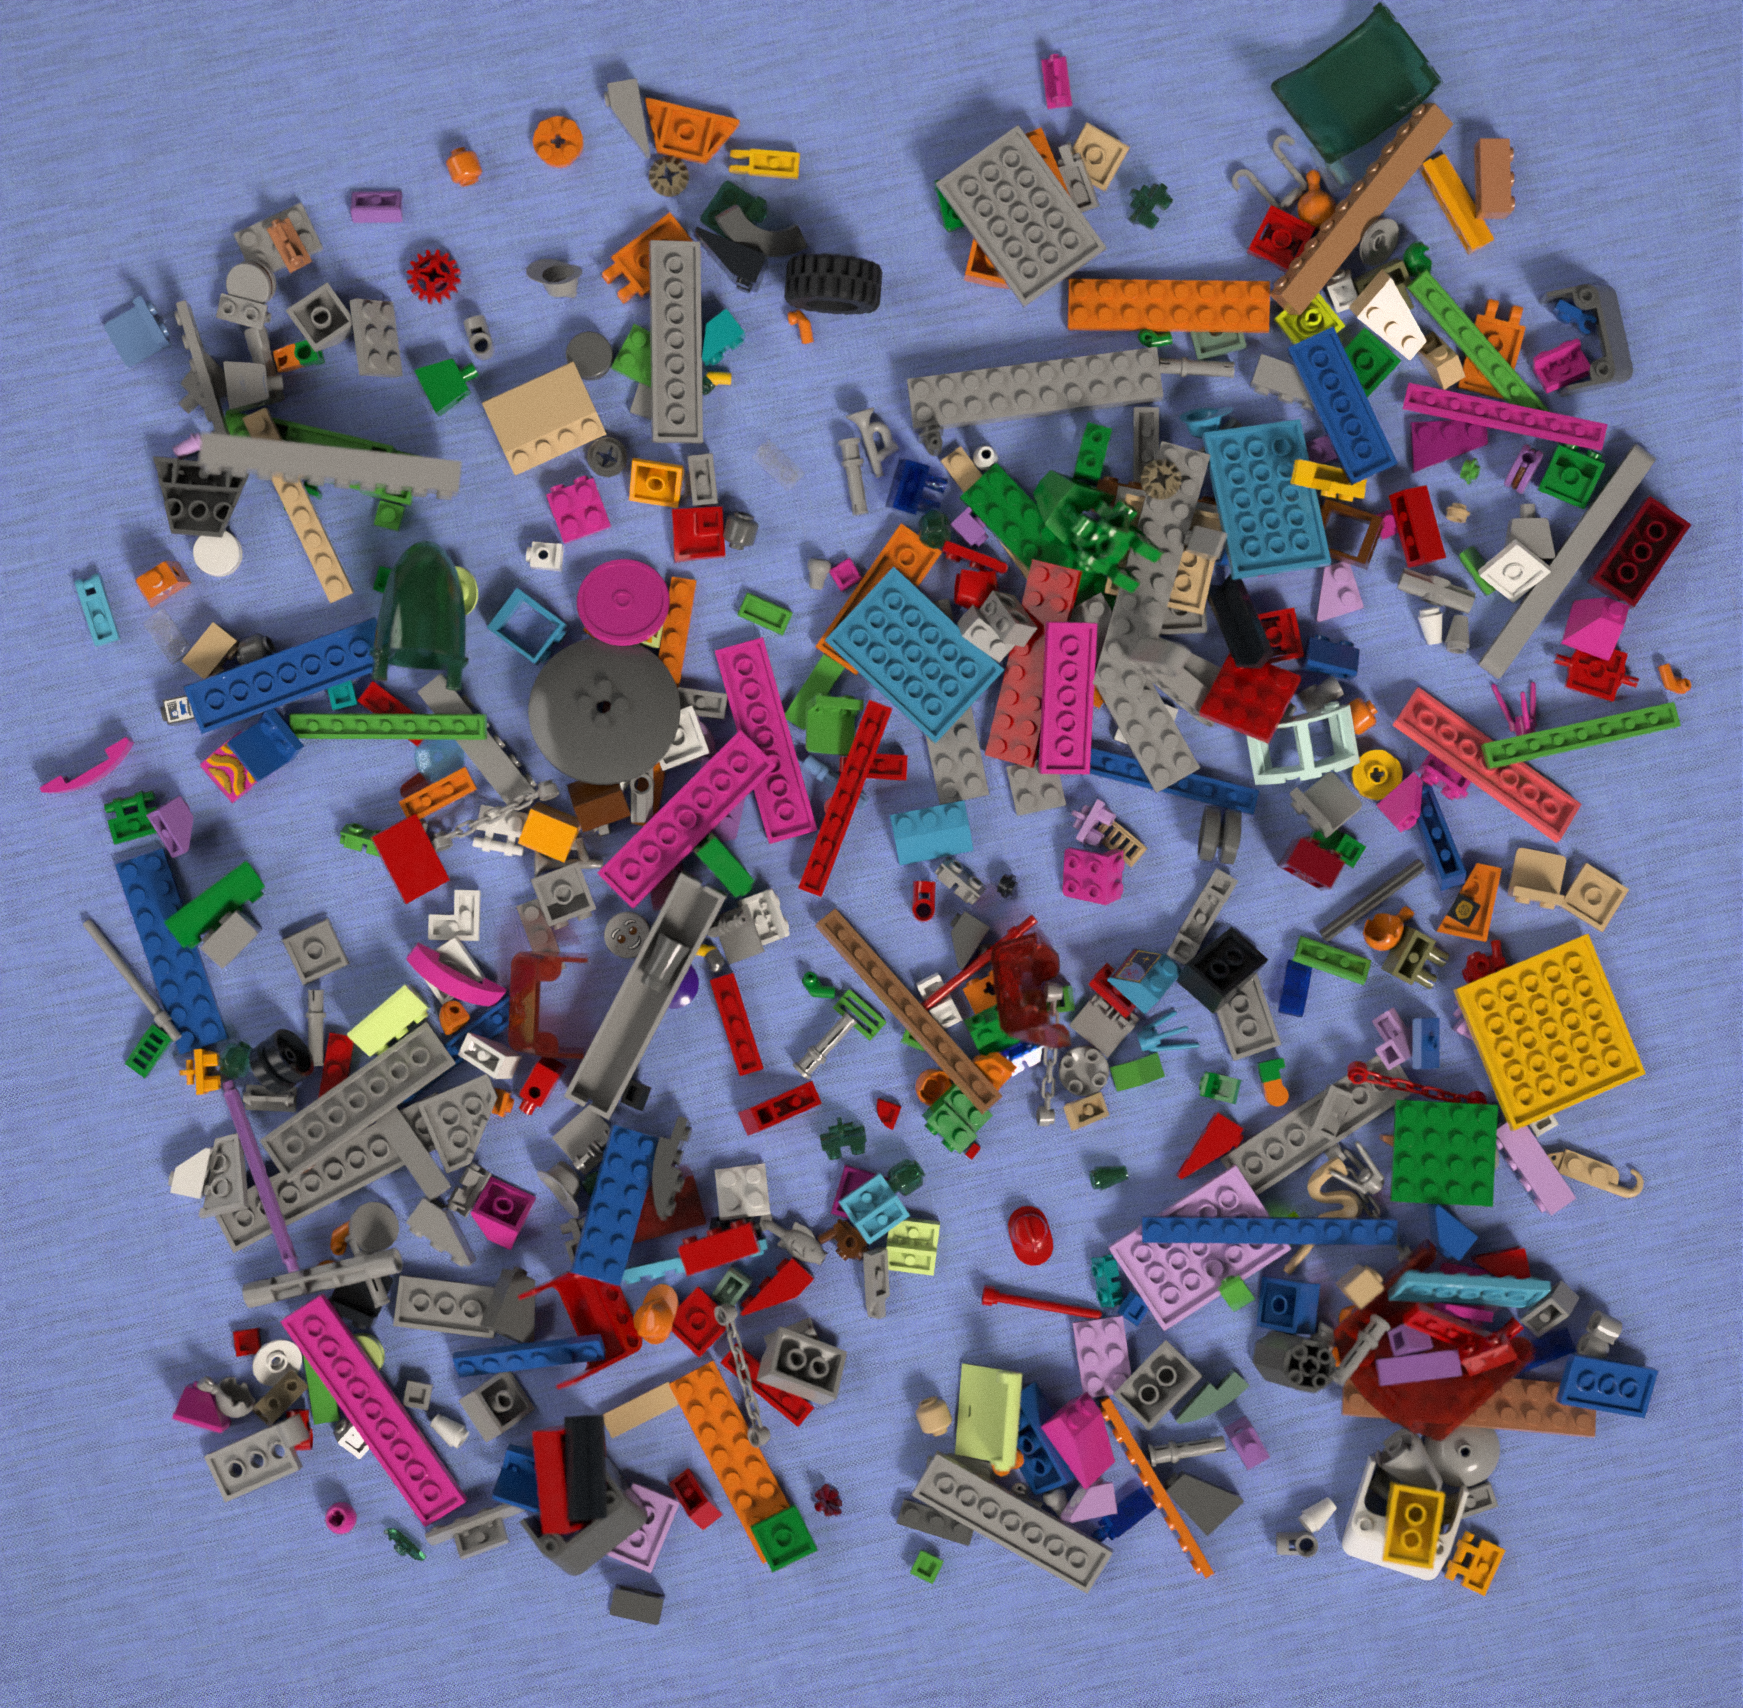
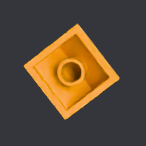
[629,458,685,508]
[518,802,581,863]

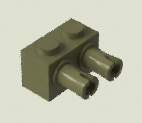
[1352,258,1414,310]
[1381,925,1449,989]

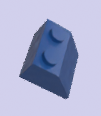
[1301,635,1360,680]
[1427,1203,1478,1261]
[1256,1276,1320,1334]

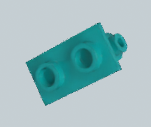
[1091,1254,1124,1308]

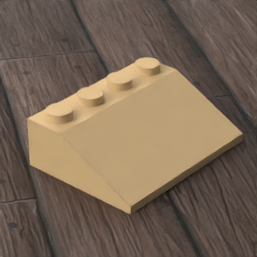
[482,361,606,476]

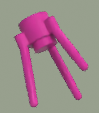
[1491,682,1537,736]

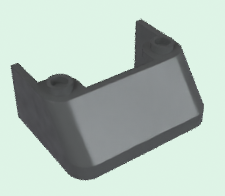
[1539,284,1633,397]
[520,1457,648,1576]

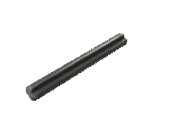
[1320,859,1426,941]

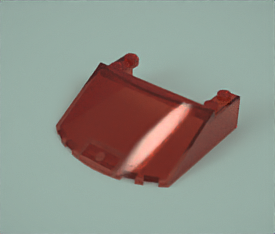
[1333,1238,1535,1441]

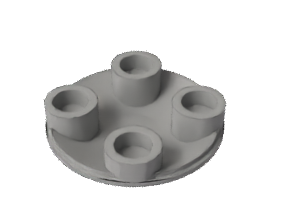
[1059,1046,1109,1096]

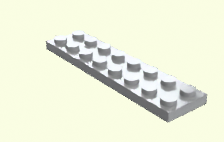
[649,240,703,444]
[1070,593,1200,793]
[926,598,989,805]
[259,1022,456,1182]
[1219,1054,1416,1196]
[912,1450,1113,1594]

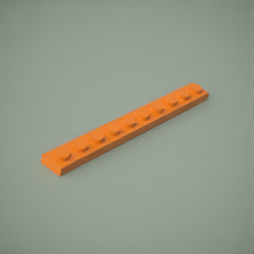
[631,577,697,826]

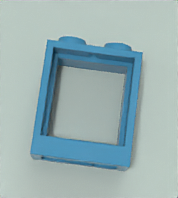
[487,588,567,666]

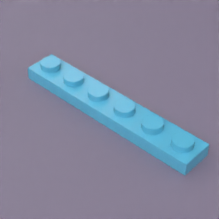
[622,1237,768,1284]

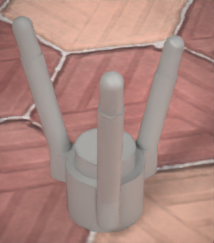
[1330,1141,1385,1195]

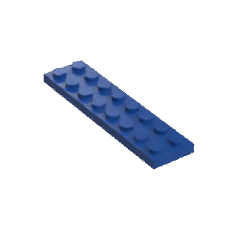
[183,617,393,734]
[115,848,229,1055]

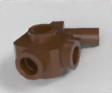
[817,1219,870,1261]

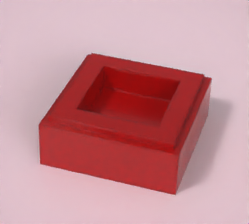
[233,1327,262,1357]

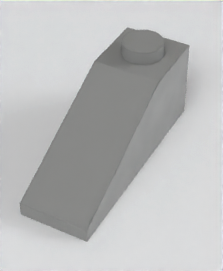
[604,78,651,158]

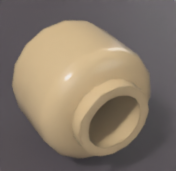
[915,1396,952,1436]

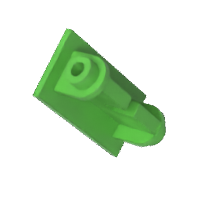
[339,823,382,857]

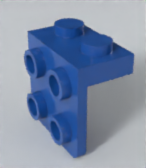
[491,1443,540,1513]

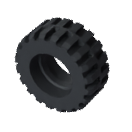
[784,253,883,315]

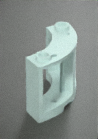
[1246,702,1360,785]

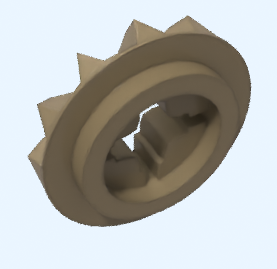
[649,156,689,197]
[1141,459,1181,500]

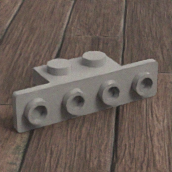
[425,1503,526,1560]

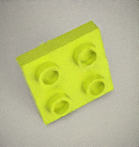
[1274,293,1345,345]

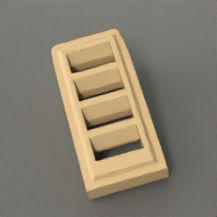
[1096,821,1147,868]

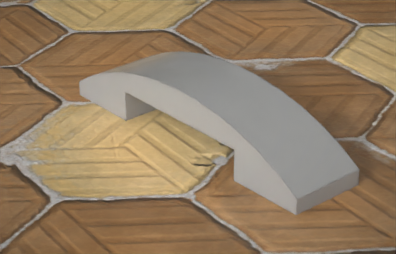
[1166,868,1238,966]

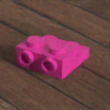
[546,475,611,544]

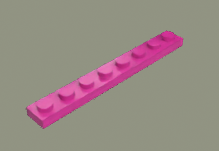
[1403,383,1608,451]

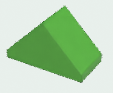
[1109,1052,1165,1092]

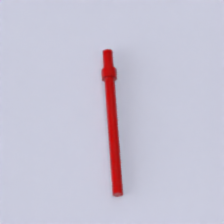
[920,914,1038,1011]

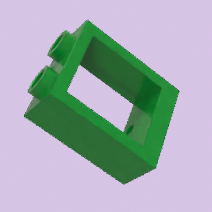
[1072,422,1112,486]
[693,832,755,898]

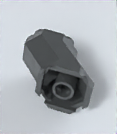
[1252,1330,1336,1393]

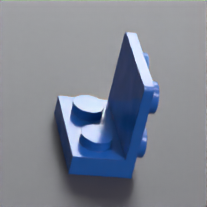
[227,708,304,782]

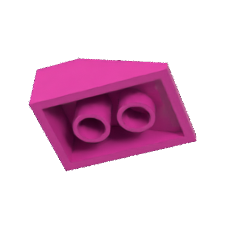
[1041,1392,1115,1489]

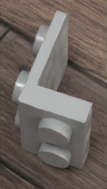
[1289,772,1362,838]

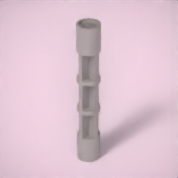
[242,1248,403,1308]

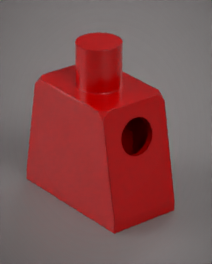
[519,1054,567,1115]

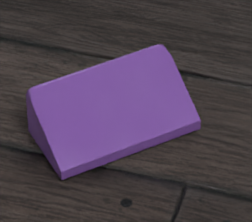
[350,191,403,223]

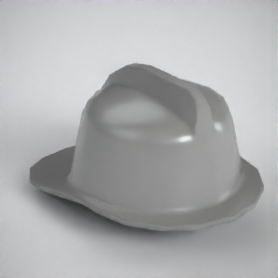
[526,259,582,298]
[537,1161,580,1217]

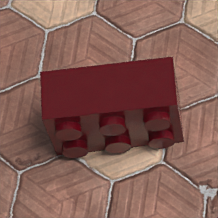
[1277,836,1346,891]

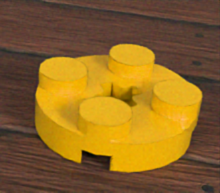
[1351,750,1403,800]

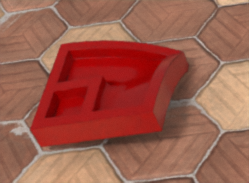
[672,507,726,563]

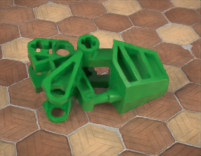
[1033,470,1164,593]

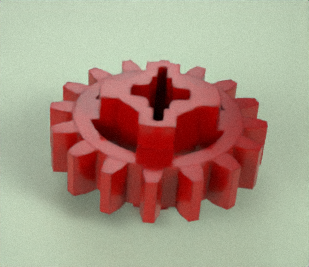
[406,249,462,305]

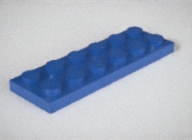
[1287,327,1398,486]
[571,1125,660,1286]

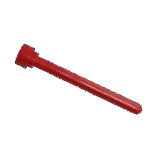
[981,1285,1102,1319]

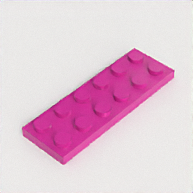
[1038,621,1097,774]

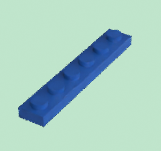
[452,1334,606,1378]

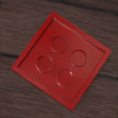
[1199,652,1301,744]

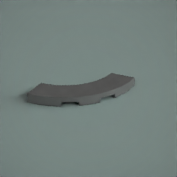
[715,205,808,257]

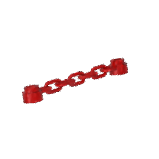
[1347,1061,1487,1104]

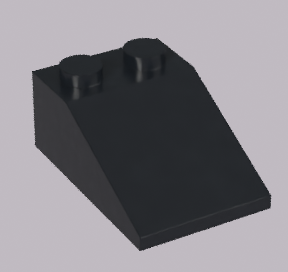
[695,227,768,294]
[1177,927,1269,1014]

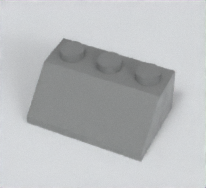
[757,1326,847,1405]

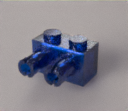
[885,459,948,518]

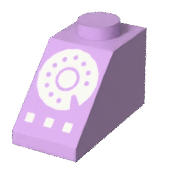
[1060,1477,1117,1523]

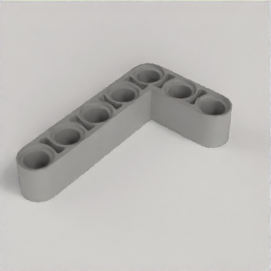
[1128,638,1215,727]

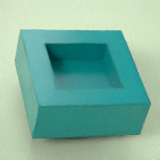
[327,680,358,711]

